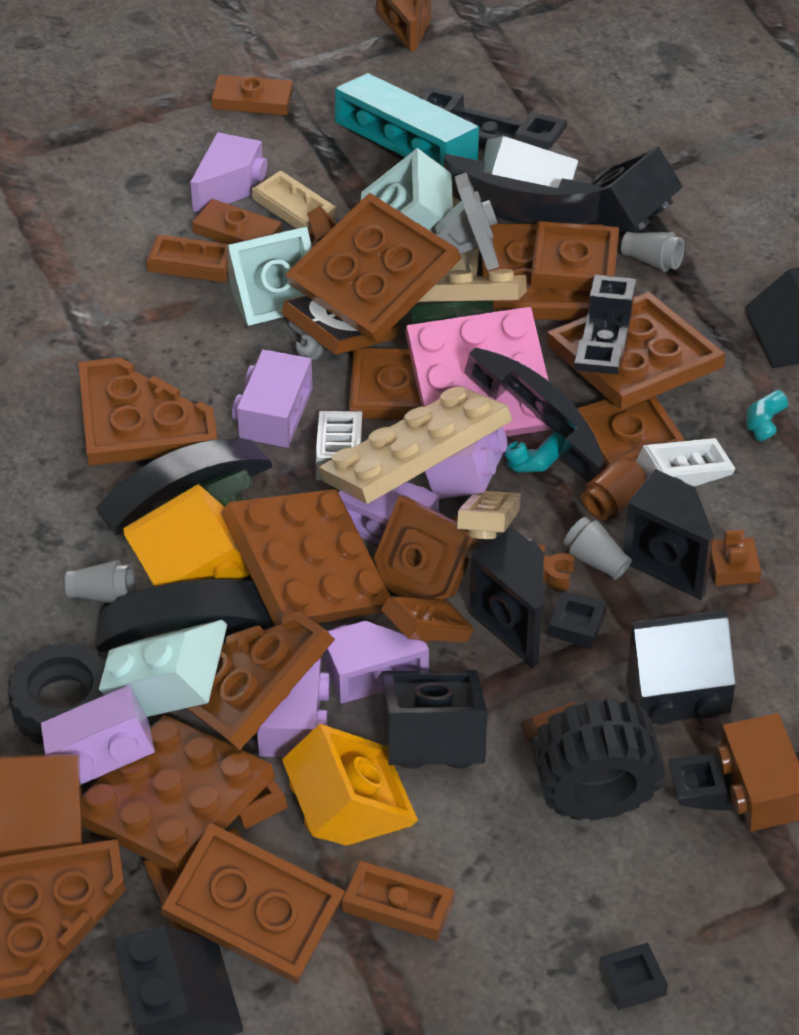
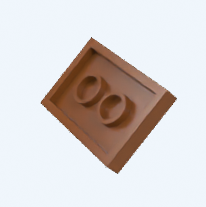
[161,823,345,984]

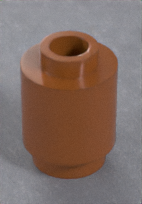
[581,458,646,521]

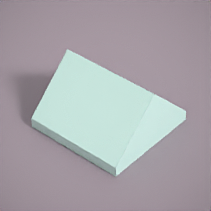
[227,227,312,326]

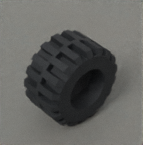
[532,699,665,821]

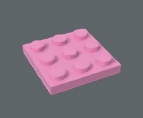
[405,307,552,437]

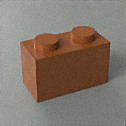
[715,713,799,832]

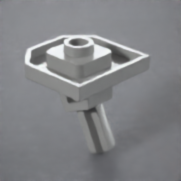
[435,173,499,271]

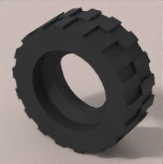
[8,642,106,744]

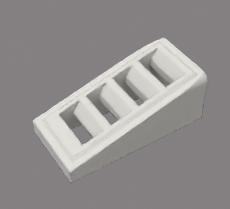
[316,411,362,480]
[636,438,735,486]

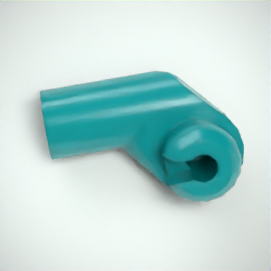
[746,389,788,442]
[504,432,566,473]

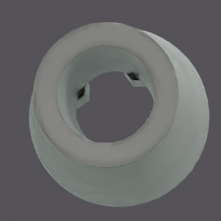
[621,232,685,272]
[563,517,632,580]
[65,559,136,604]

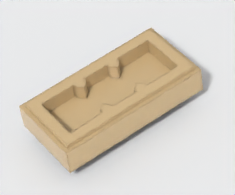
[252,170,336,229]

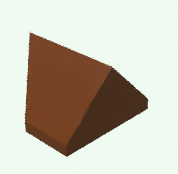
[376,0,431,52]

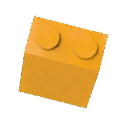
[123,484,250,586]
[282,724,418,846]

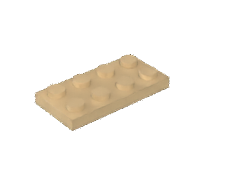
[319,386,513,504]

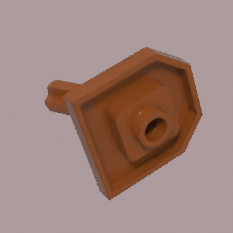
[374,495,478,600]

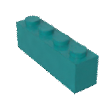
[335,73,479,168]

